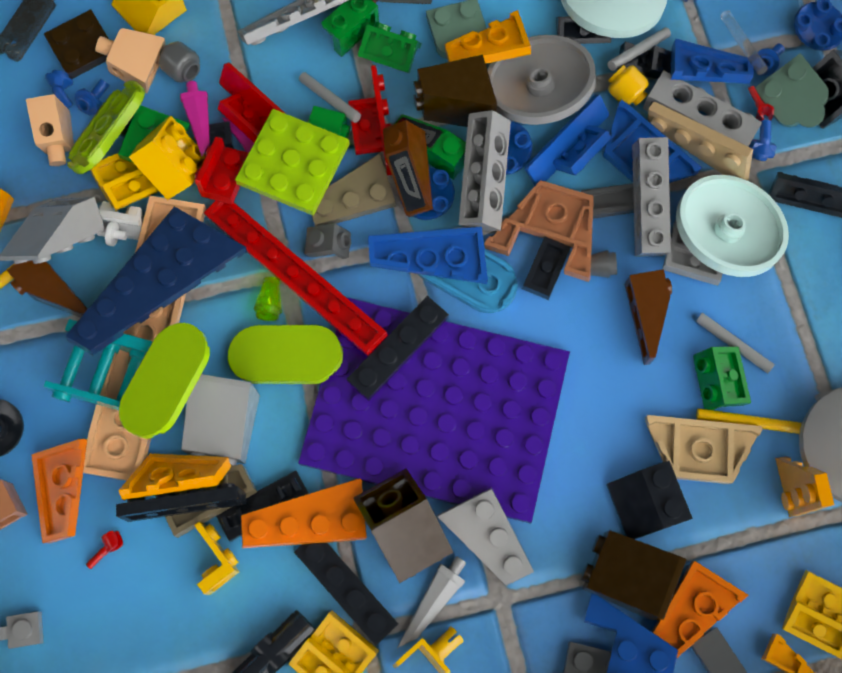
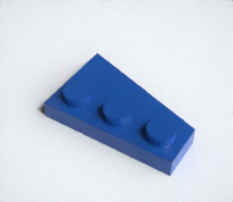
[671,38,754,84]

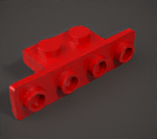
[218,62,286,143]
[348,65,392,176]

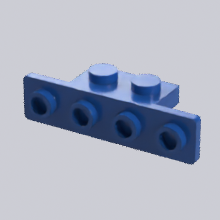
[525,94,611,186]

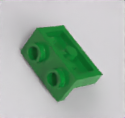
[321,0,379,57]
[357,22,422,73]
[693,347,751,410]

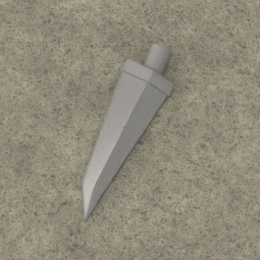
[397,556,466,648]

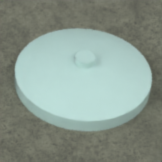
[561,0,667,38]
[676,175,789,277]

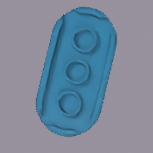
[418,229,518,313]

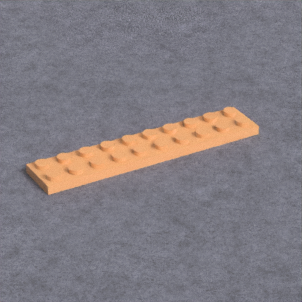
[83,196,207,481]

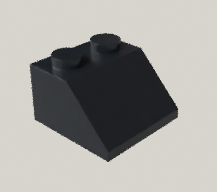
[812,49,842,129]
[606,460,693,539]

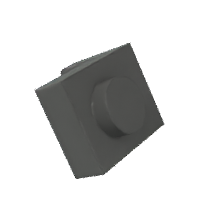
[305,223,351,259]

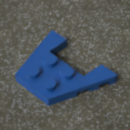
[584,593,678,673]

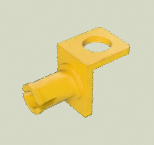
[392,626,464,673]

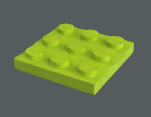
[235,109,350,216]

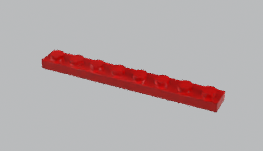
[204,200,388,356]

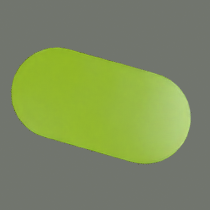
[67,80,145,174]
[119,323,210,439]
[228,325,343,384]

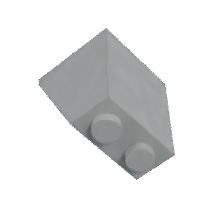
[181,374,260,466]

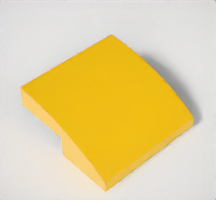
[89,153,159,211]
[782,570,842,659]
[288,610,379,673]

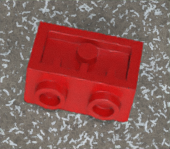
[195,137,249,204]

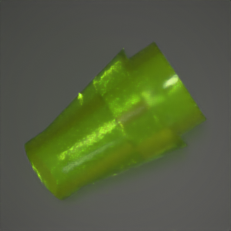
[253,277,282,321]

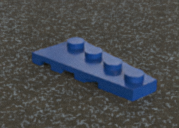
[368,227,488,284]

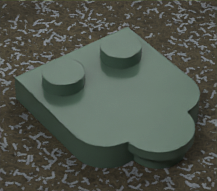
[426,0,487,59]
[755,53,829,128]

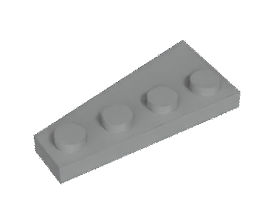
[237,0,348,45]

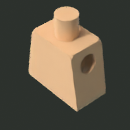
[95,28,166,94]
[26,94,74,166]

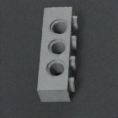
[643,71,762,146]
[459,110,511,231]
[632,137,671,257]

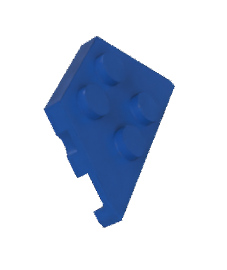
[603,100,702,184]

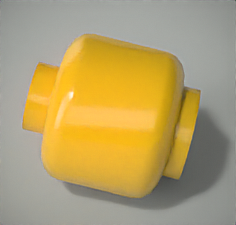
[608,65,649,106]

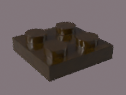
[44,9,109,79]

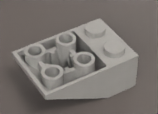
[0,197,105,264]

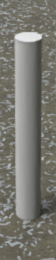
[607,27,671,71]
[299,72,361,123]
[695,312,775,374]

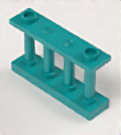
[44,319,153,411]

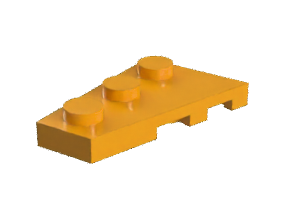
[445,10,531,64]
[118,453,231,500]
[775,456,835,517]

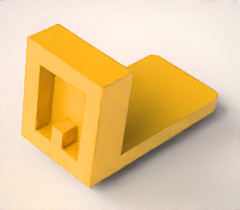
[194,521,239,595]

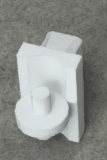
[97,201,144,247]

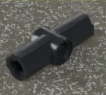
[232,610,315,673]

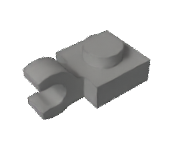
[0,611,44,649]

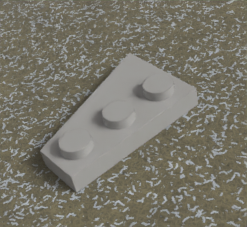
[437,487,534,586]

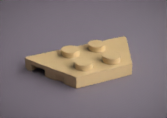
[645,415,762,484]

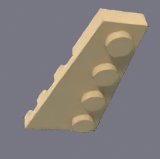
[648,101,753,181]

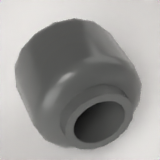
[159,41,200,83]

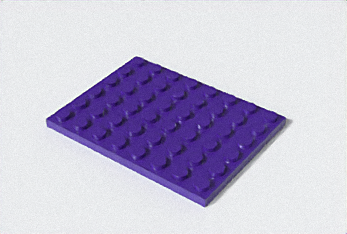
[298,297,570,524]

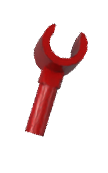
[748,86,774,121]
[86,531,123,569]

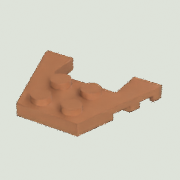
[484,180,594,282]

